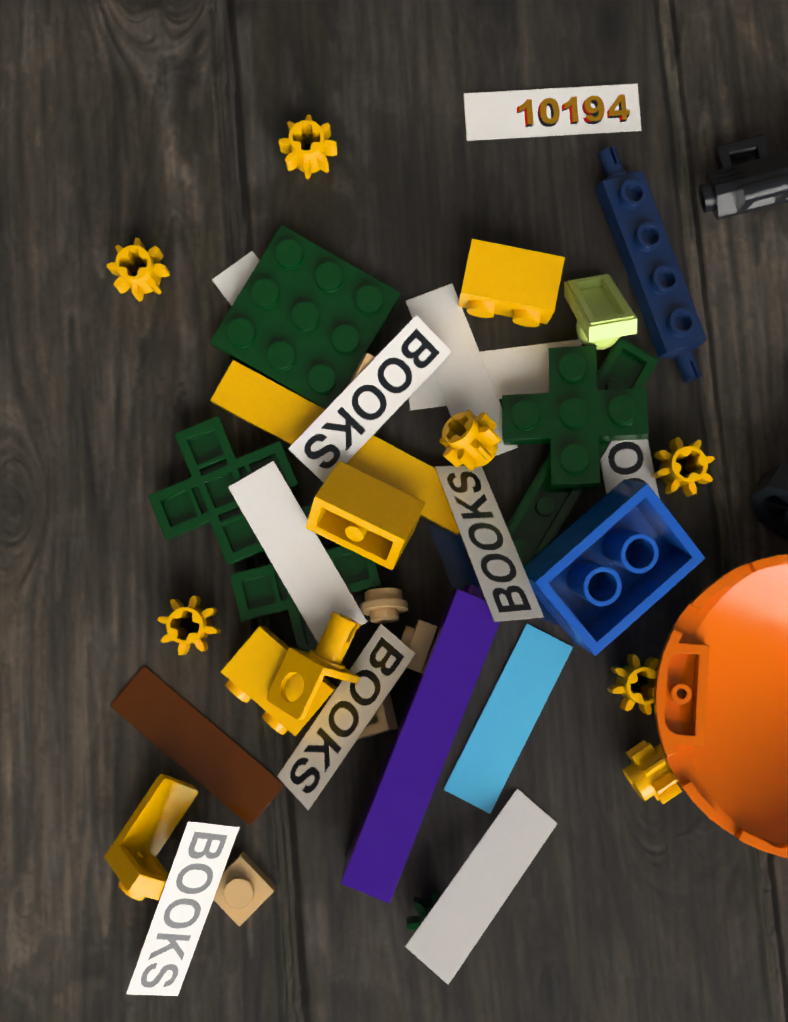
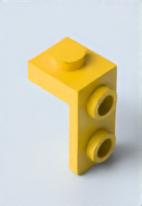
[104,774,198,901]

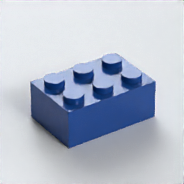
[524,479,705,656]

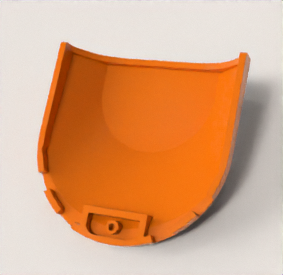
[654,554,788,858]

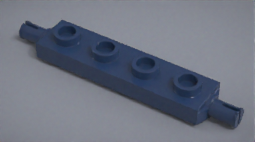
[595,146,707,384]

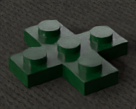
[502,345,649,489]
[148,416,300,566]
[230,505,381,652]

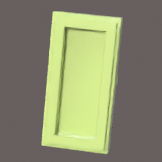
[564,274,637,350]

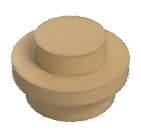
[360,588,408,624]

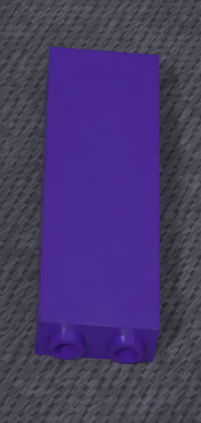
[341,584,500,904]

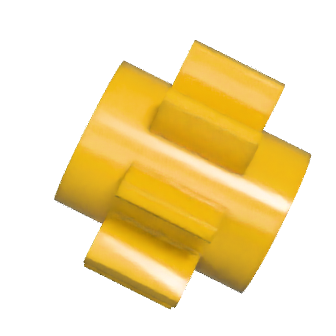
[278,114,337,179]
[107,238,170,301]
[439,409,501,471]
[652,437,715,497]
[157,595,221,655]
[607,654,659,715]
[622,740,682,804]

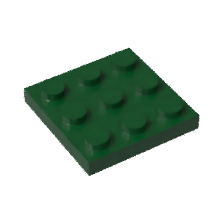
[210,225,401,410]

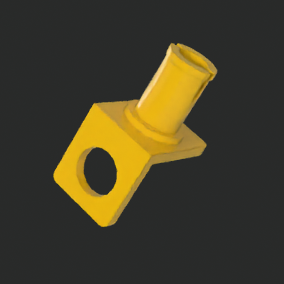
[267,611,361,720]

